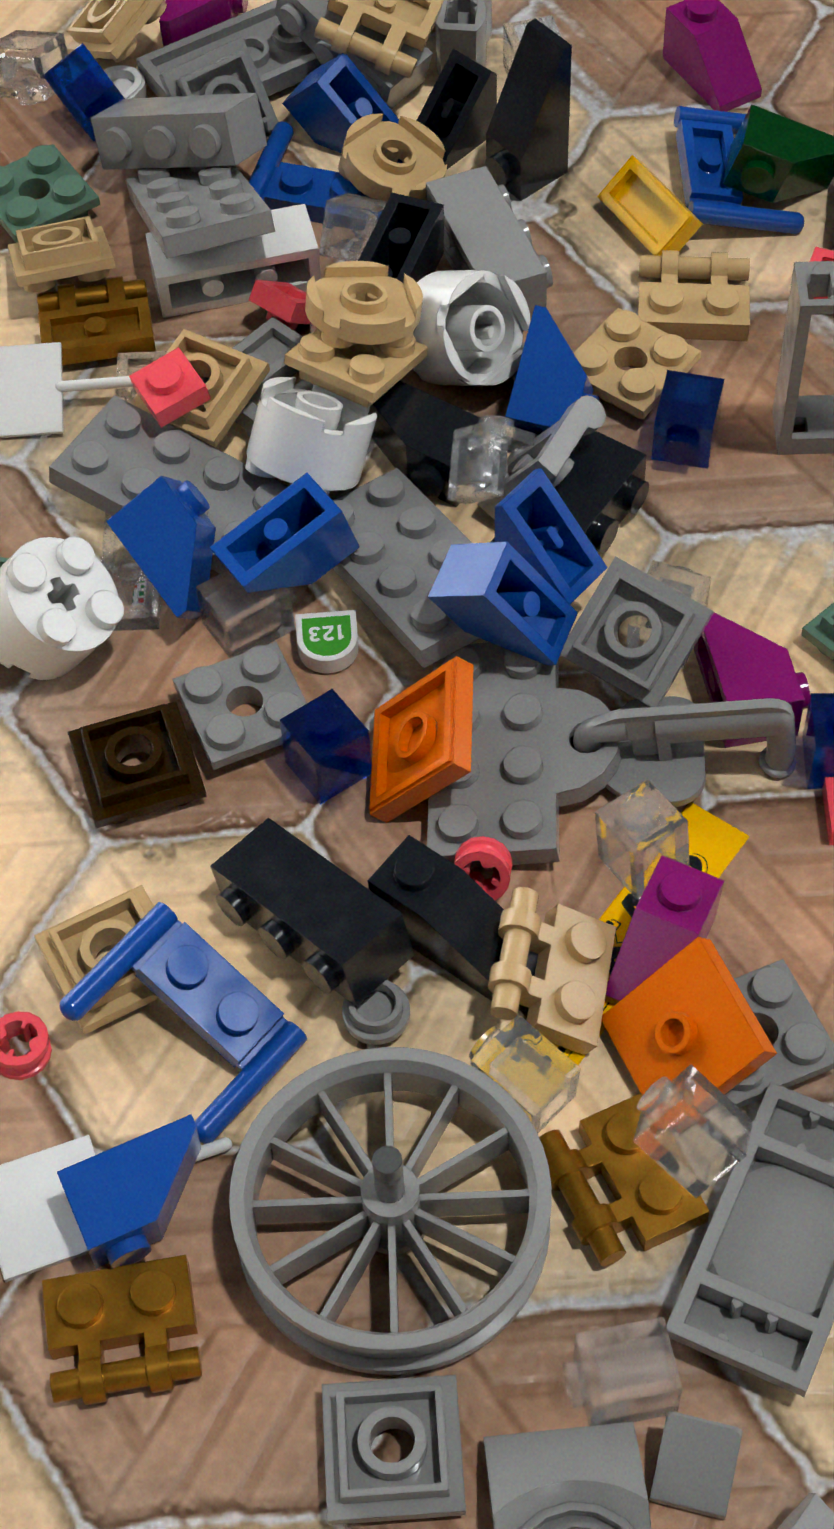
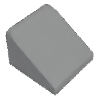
[649,1411,743,1520]

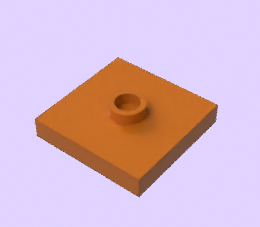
[369,656,474,823]
[602,937,777,1134]

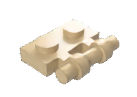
[314,0,444,79]
[638,250,750,341]
[488,887,616,1055]

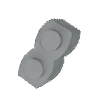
[435,0,492,75]

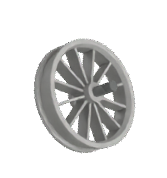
[229,1047,552,1375]

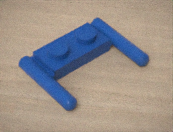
[674,106,805,234]
[248,121,403,231]
[59,902,307,1144]

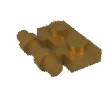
[37,276,156,365]
[539,1093,710,1266]
[42,1254,202,1405]

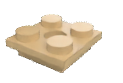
[65,0,167,62]
[8,216,116,293]
[574,308,701,419]
[284,328,428,408]
[131,329,270,448]
[34,885,159,1035]

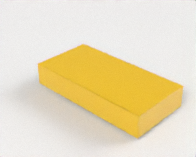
[597,155,703,256]

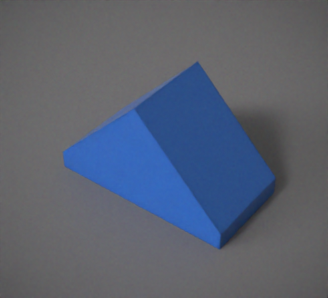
[495,468,608,604]

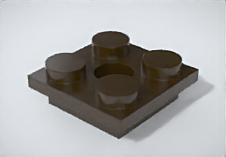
[68,701,207,829]

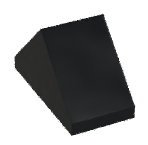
[416,49,497,169]

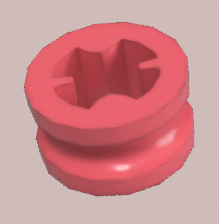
[454,836,513,900]
[0,1011,52,1080]

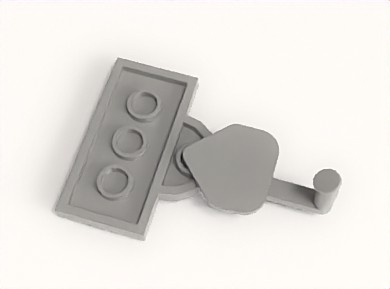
[427,642,796,868]

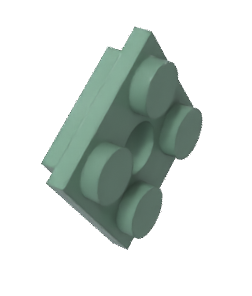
[0,144,100,243]

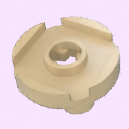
[338,114,447,209]
[305,261,423,349]

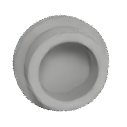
[342,980,410,1045]

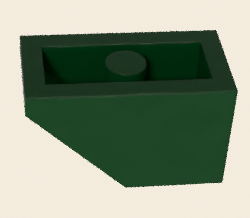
[723,104,834,203]

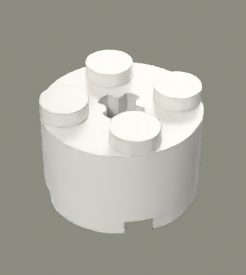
[413,270,530,386]
[245,377,377,496]
[0,536,124,680]

